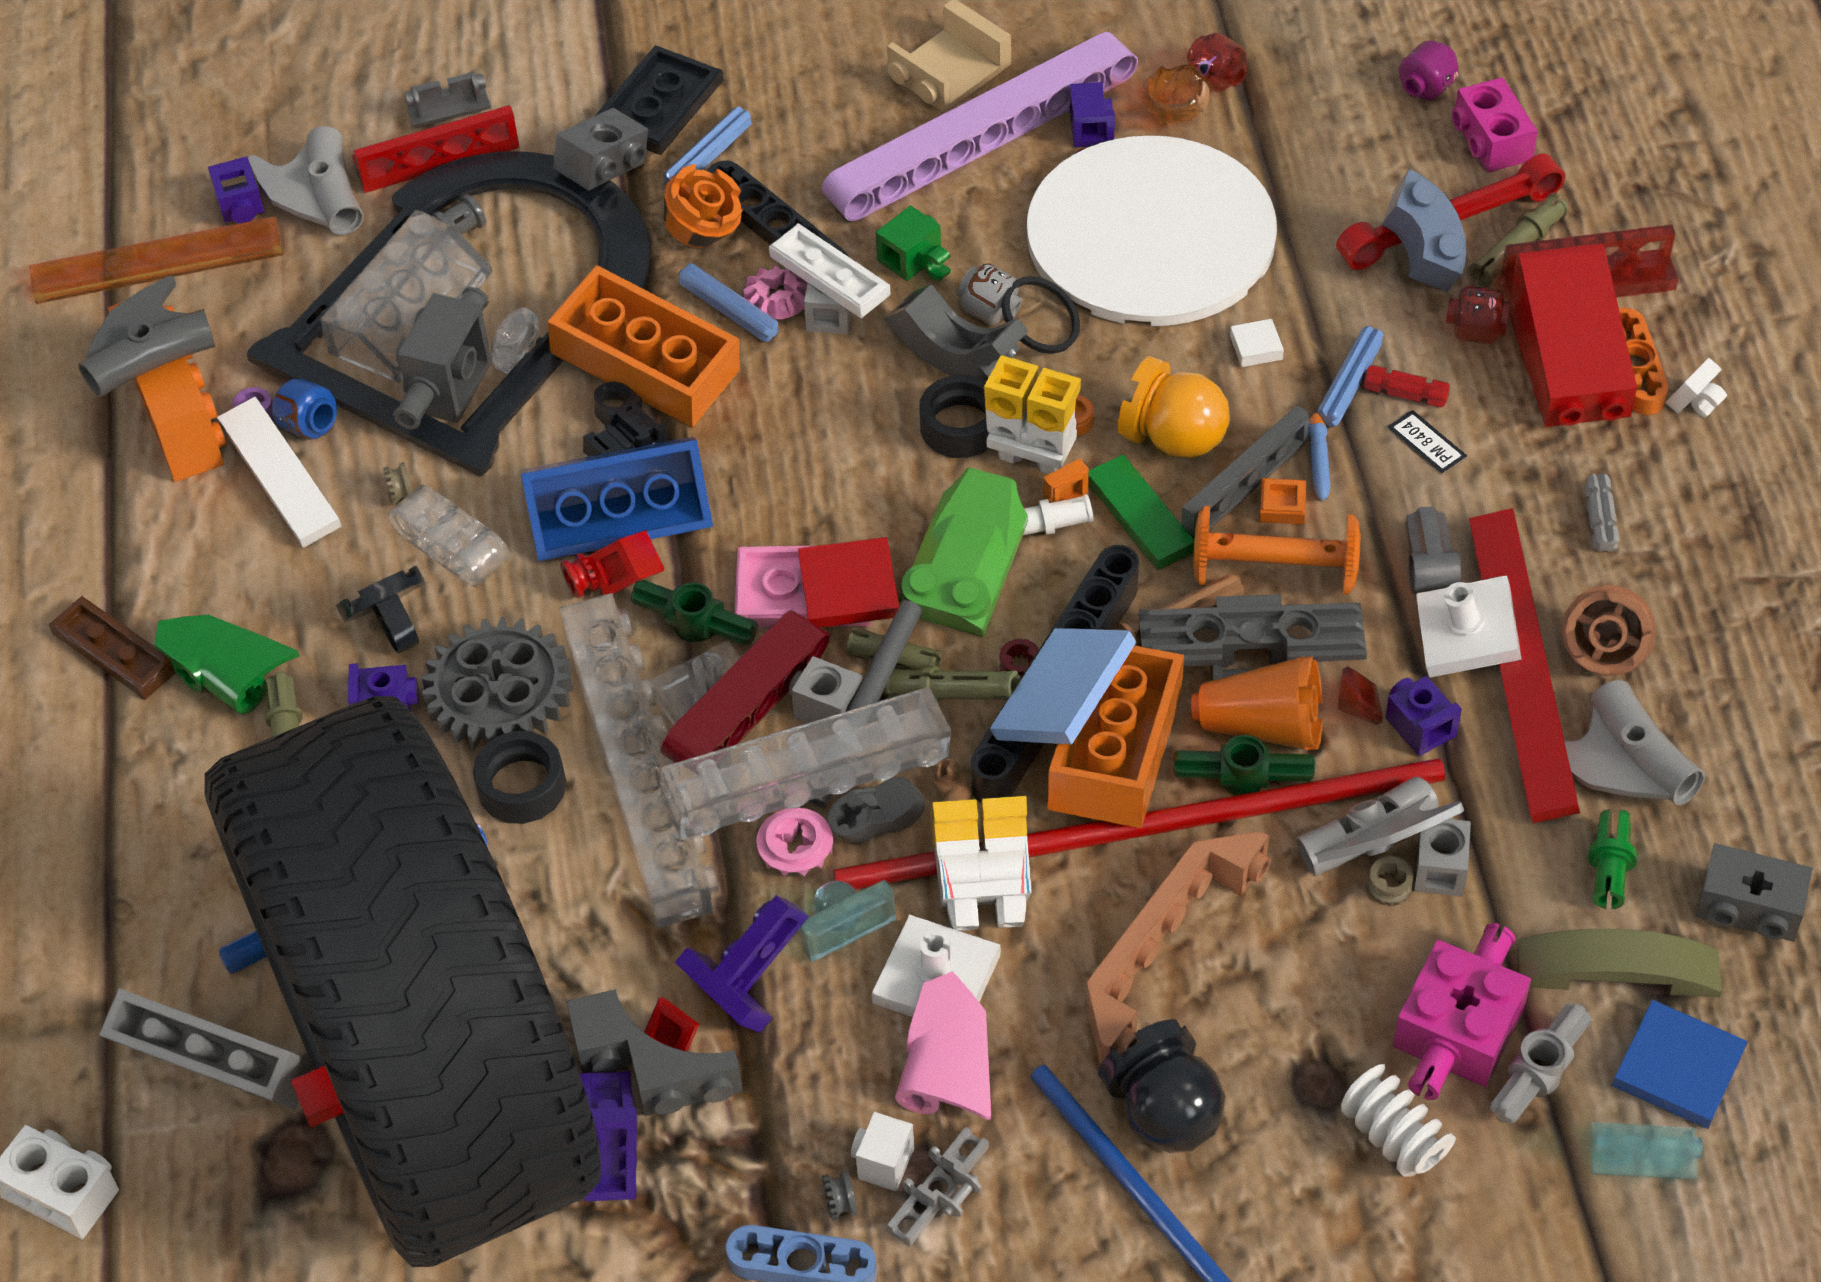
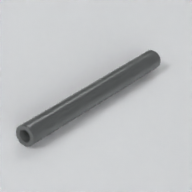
[805,600,922,808]

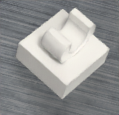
[1665,358,1727,418]

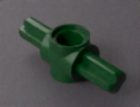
[631,580,758,645]
[1173,735,1315,796]

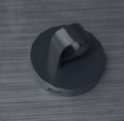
[336,565,426,654]

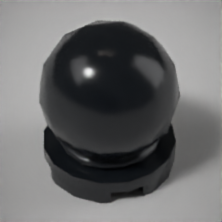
[1098,1019,1226,1153]

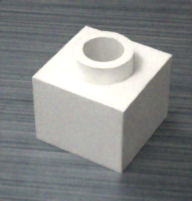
[851,1112,914,1191]

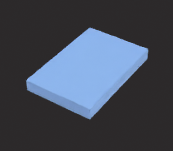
[990,628,1136,745]

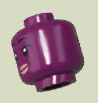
[1398,40,1459,101]

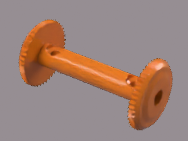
[1193,506,1361,594]

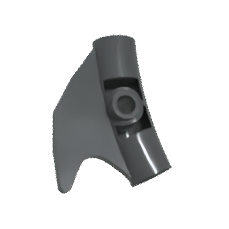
[78,276,216,397]

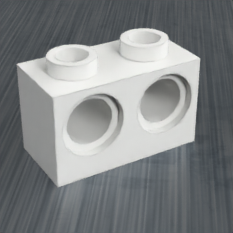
[0,1125,119,1240]

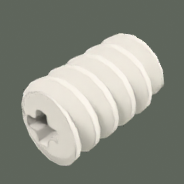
[1341,1064,1456,1177]

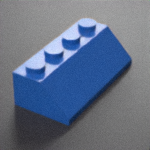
[520,436,714,561]

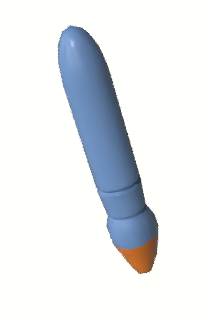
[1308,413,1331,500]

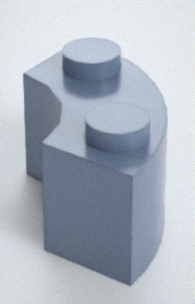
[1382,169,1466,293]

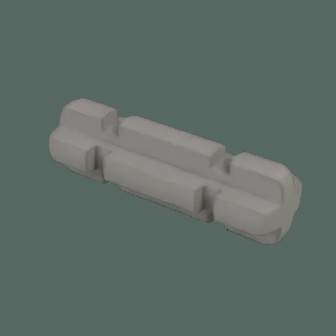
[1585,473,1619,552]

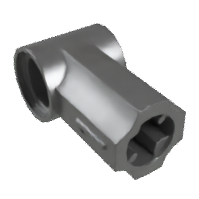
[1405,507,1461,593]

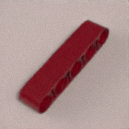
[660,610,830,780]

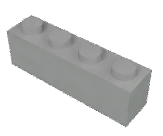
[99,988,313,1110]

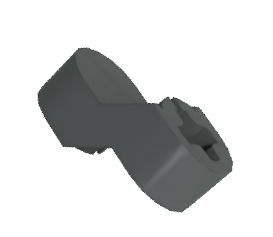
[828,777,925,844]

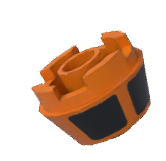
[663,164,743,248]

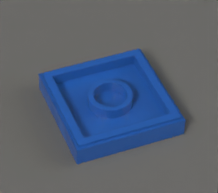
[1612,1000,1748,1129]

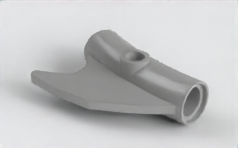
[248,126,364,235]
[1565,680,1705,805]
[1296,776,1464,877]

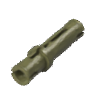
[1469,193,1569,286]
[885,666,1021,703]

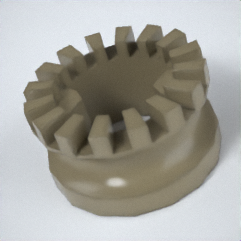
[383,462,414,505]
[1368,856,1414,906]

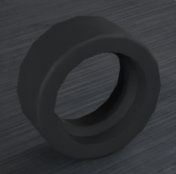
[919,375,989,458]
[473,731,566,824]

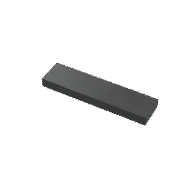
[1182,405,1309,539]

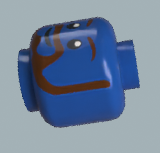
[272,378,337,440]

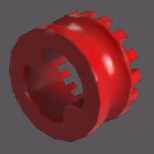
[560,553,599,599]

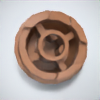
[1561,585,1657,676]

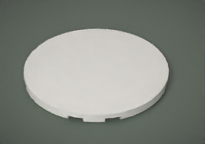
[1027,136,1277,326]

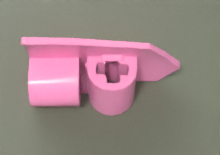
[895,971,991,1120]

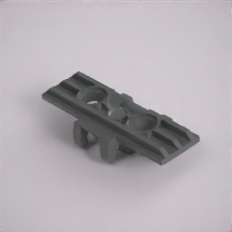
[1139,594,1367,681]

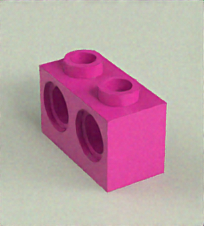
[1452,77,1538,173]

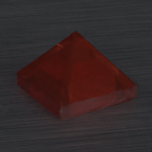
[1337,666,1383,725]

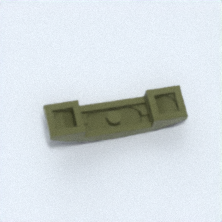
[1517,928,1722,997]

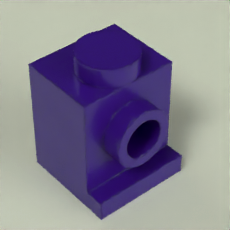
[1070,82,1115,148]
[208,156,264,224]
[348,663,419,711]
[1385,676,1462,756]

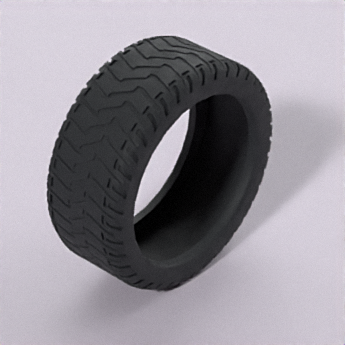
[204,696,601,1267]

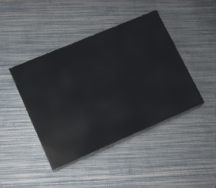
[595,45,724,155]

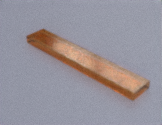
[29,217,283,304]

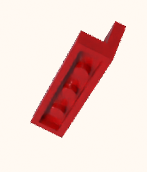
[352,105,520,193]

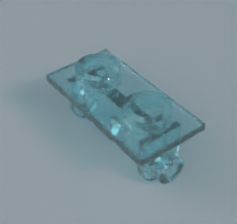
[1591,1122,1703,1180]

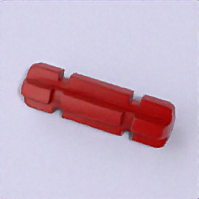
[1364,365,1450,408]

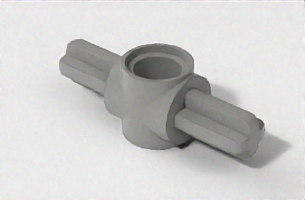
[1490,1003,1591,1124]

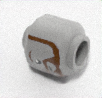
[957,263,1023,326]

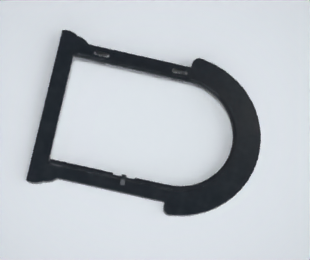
[247,151,650,476]

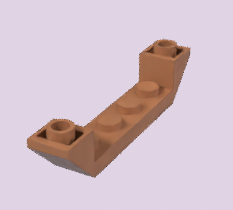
[1086,831,1271,1064]

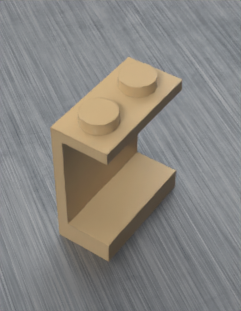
[887,0,1011,113]

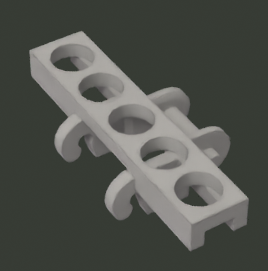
[887,1126,989,1247]

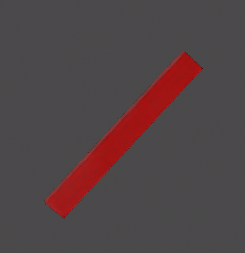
[1469,508,1580,824]

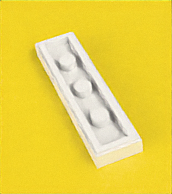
[217,397,342,548]

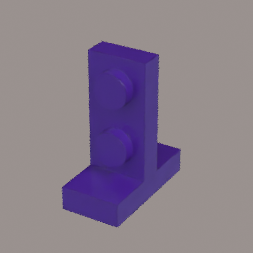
[675,895,809,1033]
[580,1071,637,1201]

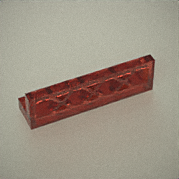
[1500,224,1679,306]

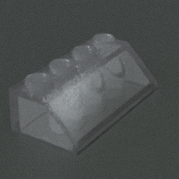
[320,210,492,383]

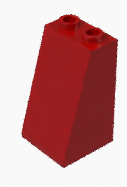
[1508,244,1637,427]

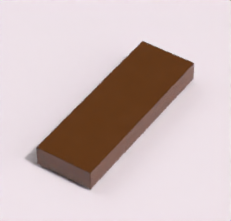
[49,596,176,700]

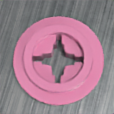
[743,264,808,319]
[756,808,833,877]

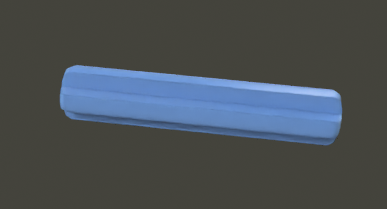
[663,107,752,185]
[678,263,779,342]
[1317,326,1383,427]

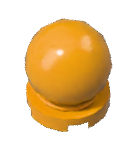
[1118,356,1230,459]

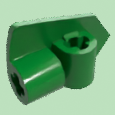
[154,614,299,714]

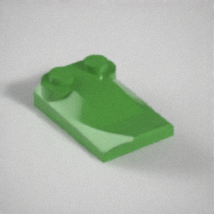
[898,467,1028,637]

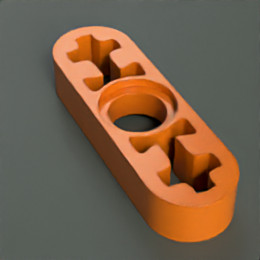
[1619,308,1669,415]

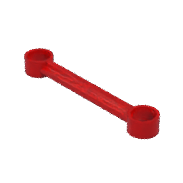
[1336,153,1565,270]

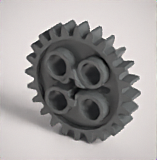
[421,617,573,749]

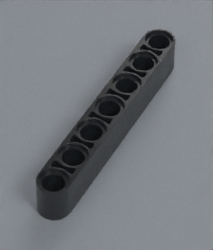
[971,545,1139,803]

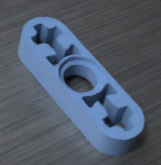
[726,1225,877,1282]

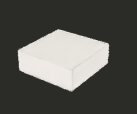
[1230,319,1284,367]

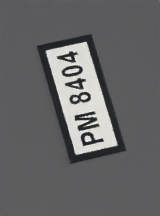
[1388,410,1467,473]

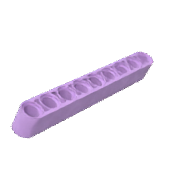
[821,32,1138,221]

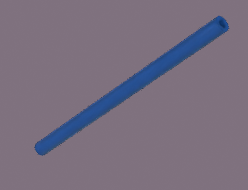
[1031,1065,1232,1282]

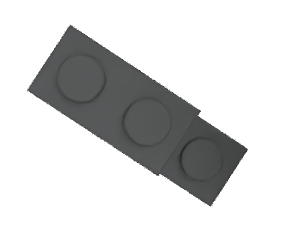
[566,989,743,1116]

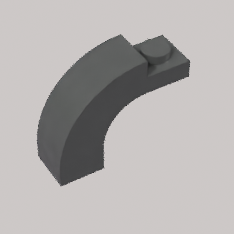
[884,284,1028,381]

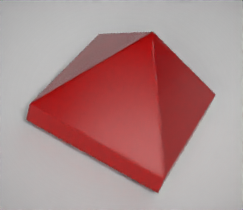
[644,997,700,1051]

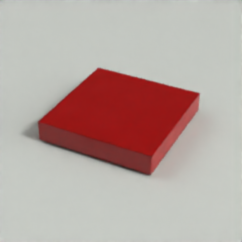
[798,537,899,627]

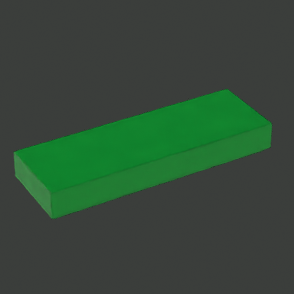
[1088,454,1194,570]

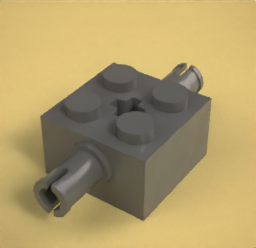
[393,287,492,429]

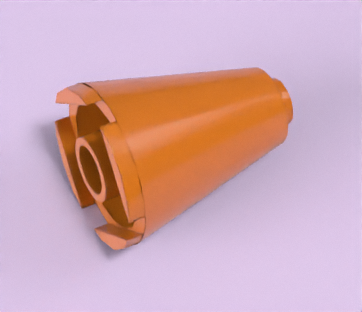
[1191,656,1323,751]

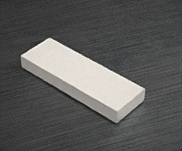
[769,223,891,318]

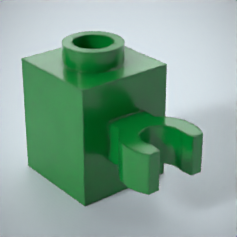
[876,205,951,282]

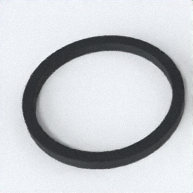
[1001,276,1080,354]

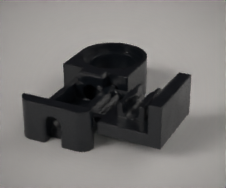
[583,382,667,457]

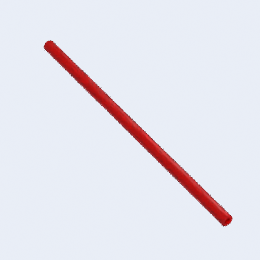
[833,758,1445,893]

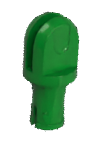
[1587,809,1638,909]

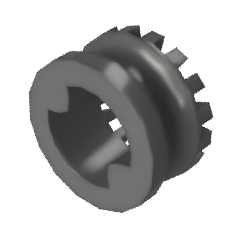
[822,1170,858,1221]

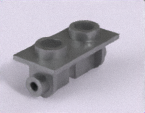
[404,71,491,128]

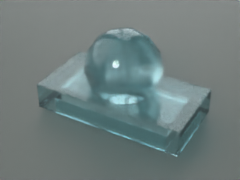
[800,879,896,962]

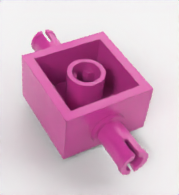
[1393,923,1532,1100]

